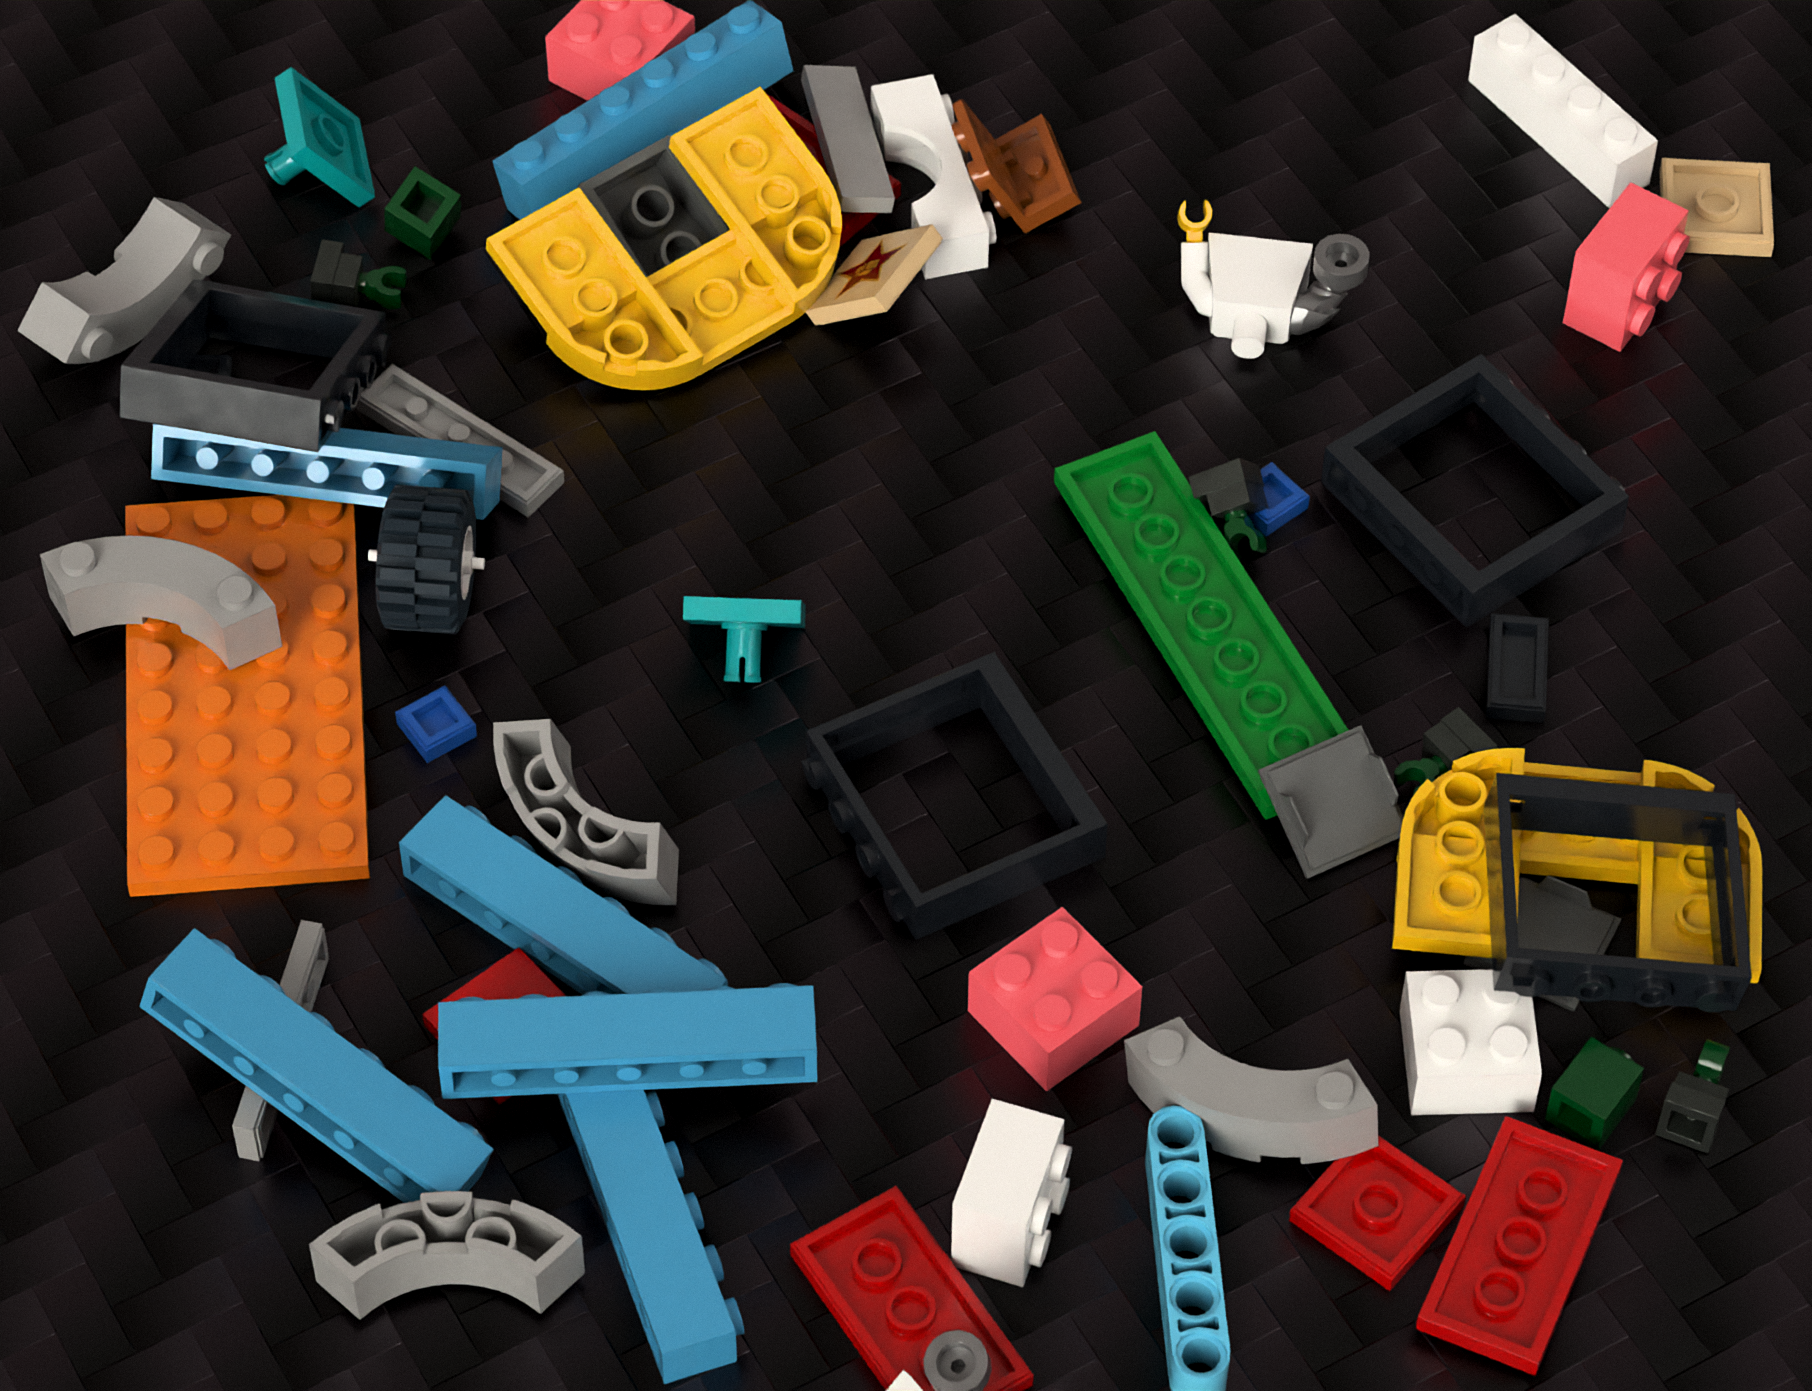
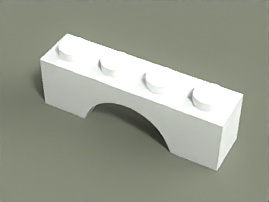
[871,74,996,279]

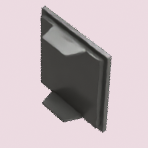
[1257,725,1404,879]
[1463,875,1622,1012]

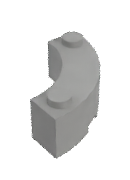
[17,197,231,364]
[40,535,282,670]
[493,719,679,905]
[1124,1016,1378,1164]
[309,1191,585,1320]

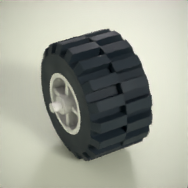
[368,484,485,634]

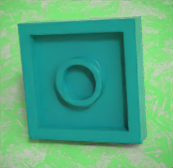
[264,67,375,208]
[683,596,806,683]

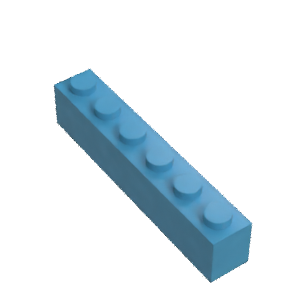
[492,0,793,220]
[151,423,503,520]
[399,795,728,995]
[139,928,493,1203]
[438,983,817,1099]
[558,1090,744,1384]

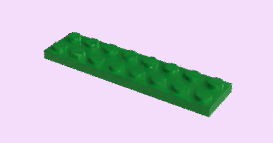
[1054,431,1348,820]

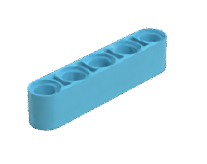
[1145,1105,1230,1391]

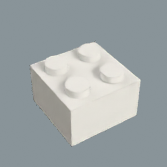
[1400,969,1542,1115]
[951,1099,1072,1287]

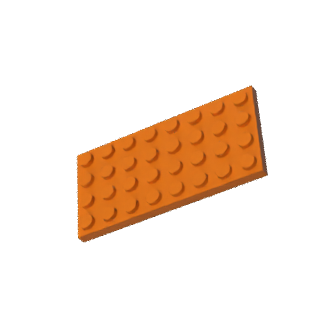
[125,495,370,897]

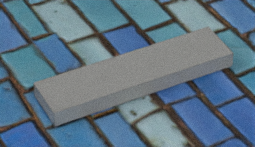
[801,65,895,213]
[357,364,565,518]
[232,920,329,1161]

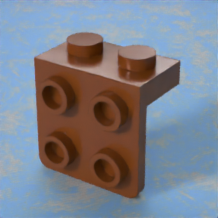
[951,99,1081,233]

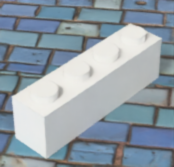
[1468,14,1658,208]

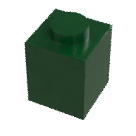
[384,166,461,260]
[1545,1037,1644,1151]

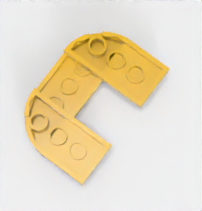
[486,86,842,390]
[1392,748,1762,984]

